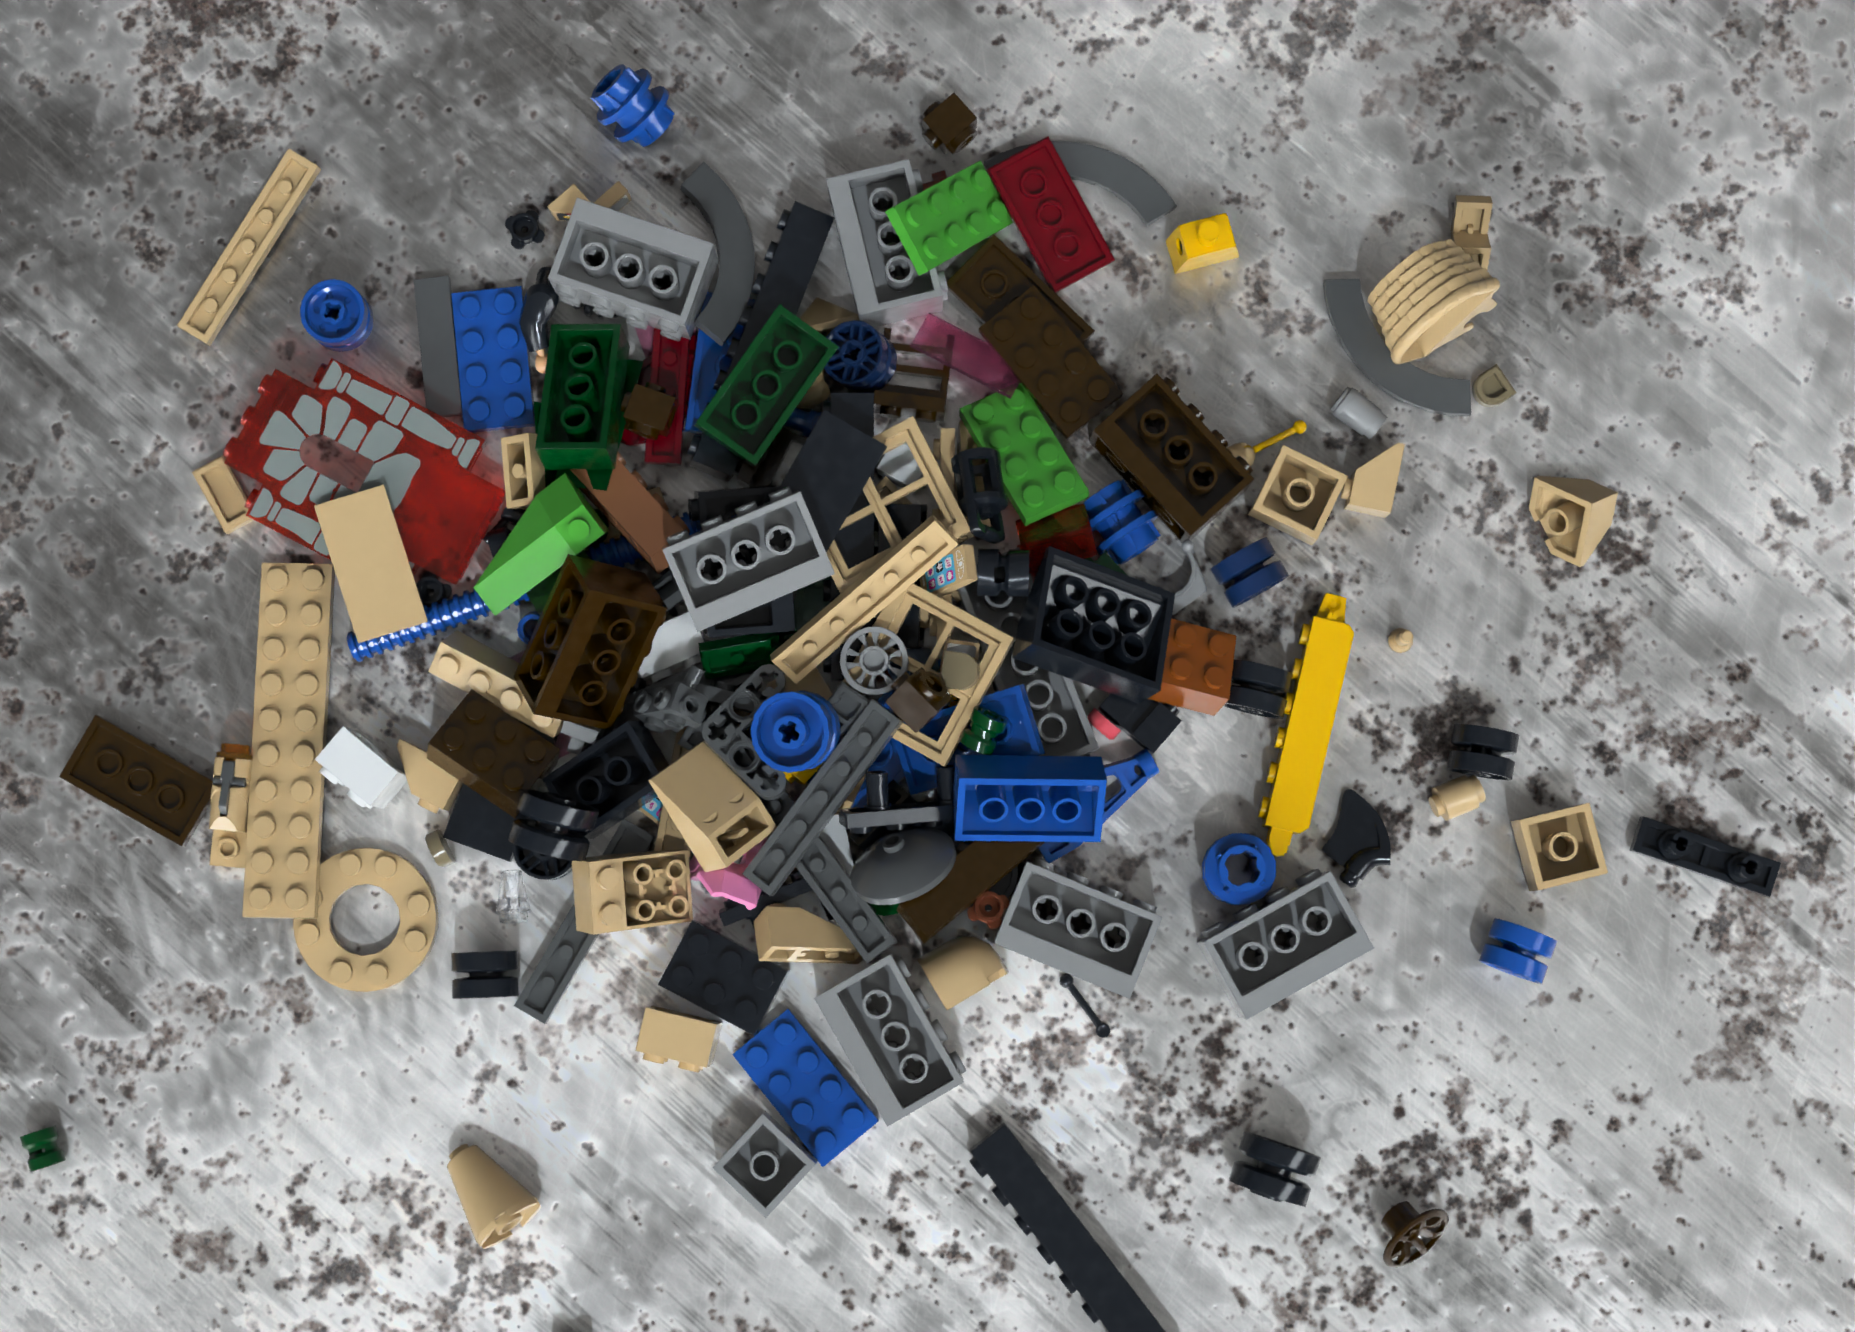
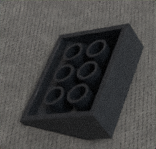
[1012,546,1175,704]

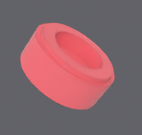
[1087,708,1121,740]

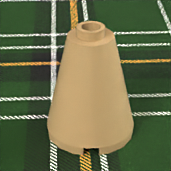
[447,1144,541,1249]

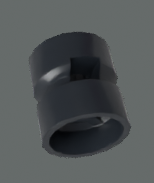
[977,549,1029,597]

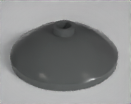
[851,826,957,905]

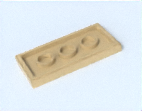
[314,484,428,643]

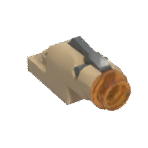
[209,743,253,868]

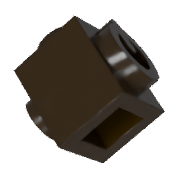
[922,93,978,155]
[621,382,679,440]
[885,667,952,733]

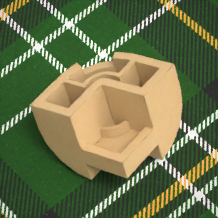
[917,936,1009,1010]

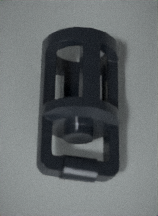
[951,447,1008,544]

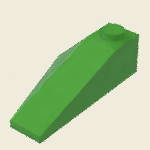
[473,473,609,616]

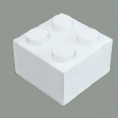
[315,726,407,809]

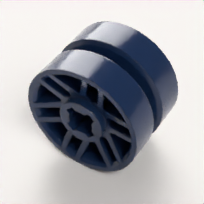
[824,320,897,393]
[1210,537,1289,608]

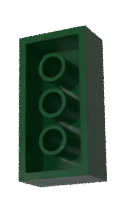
[694,304,839,467]
[535,324,630,470]

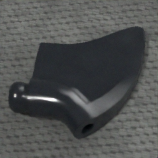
[1322,789,1391,888]

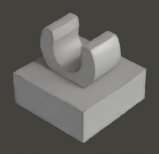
[560,721,605,755]

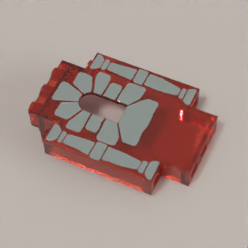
[223,358,506,587]

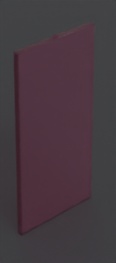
[910,313,1020,399]

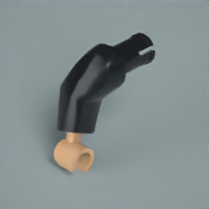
[519,267,559,374]

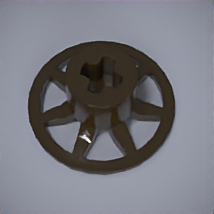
[1381,1201,1449,1268]

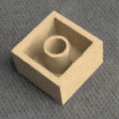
[1248,445,1348,546]
[1511,803,1608,891]
[635,1006,723,1072]

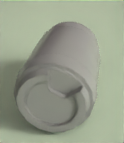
[1330,387,1387,439]

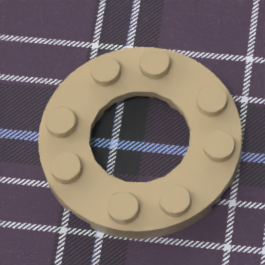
[293,848,438,992]

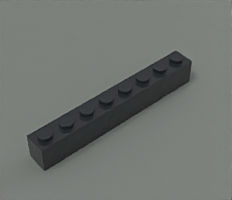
[687,201,834,482]
[822,393,874,681]
[969,1123,1166,1332]

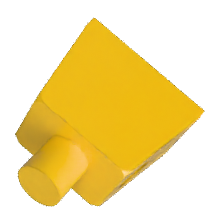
[1166,213,1239,274]

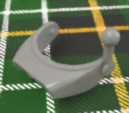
[1137,540,1207,615]

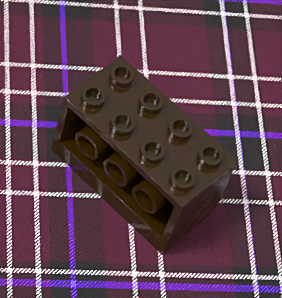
[1090,374,1254,543]
[513,554,668,730]

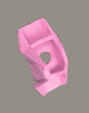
[689,836,768,910]

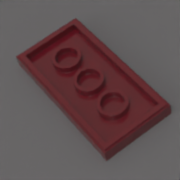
[986,136,1115,293]

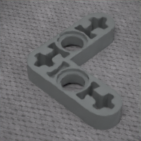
[701,664,787,800]

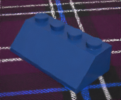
[953,755,1107,842]

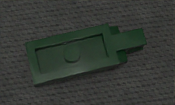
[698,631,797,679]

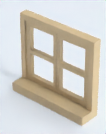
[826,416,974,594]
[843,583,1016,767]

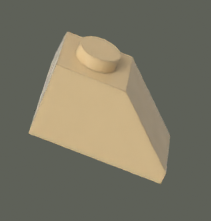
[1529,476,1618,567]

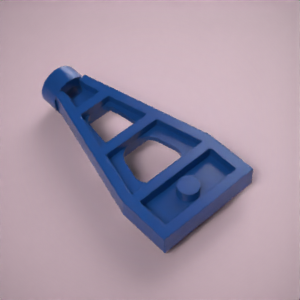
[1038,748,1160,863]

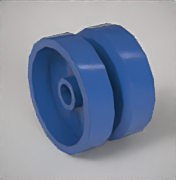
[750,690,841,773]

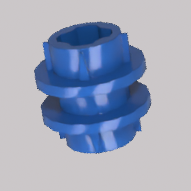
[591,64,675,147]
[1079,479,1161,565]
[1202,833,1276,905]

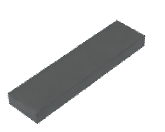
[413,276,463,419]

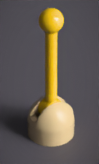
[1227,420,1307,466]

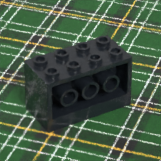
[688,485,795,637]

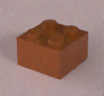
[1148,619,1237,716]

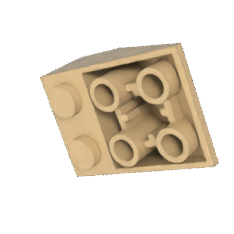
[648,742,777,872]
[572,849,693,935]

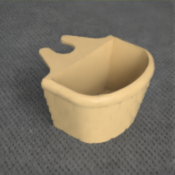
[1367,239,1500,364]

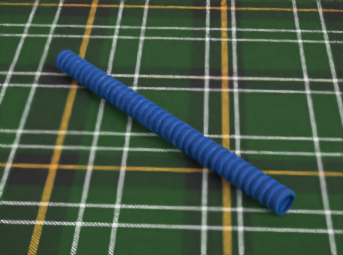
[347,512,736,662]

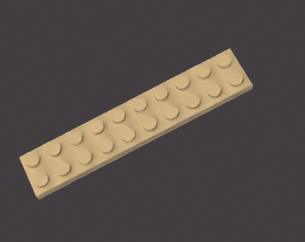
[242,563,335,919]

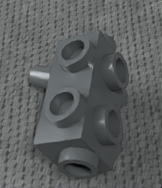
[633,665,709,733]

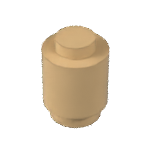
[1429,775,1486,821]

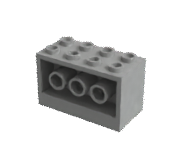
[826,159,948,328]
[548,198,718,341]
[662,487,835,632]
[993,858,1162,999]
[1197,869,1374,1020]
[814,954,966,1127]

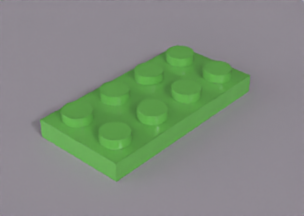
[885,160,1013,276]
[959,382,1089,526]

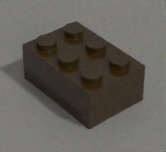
[427,689,560,818]

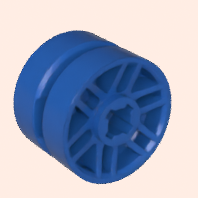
[300,279,373,352]
[1479,918,1558,984]

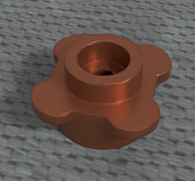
[967,890,1009,929]

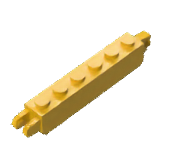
[1258,593,1354,857]

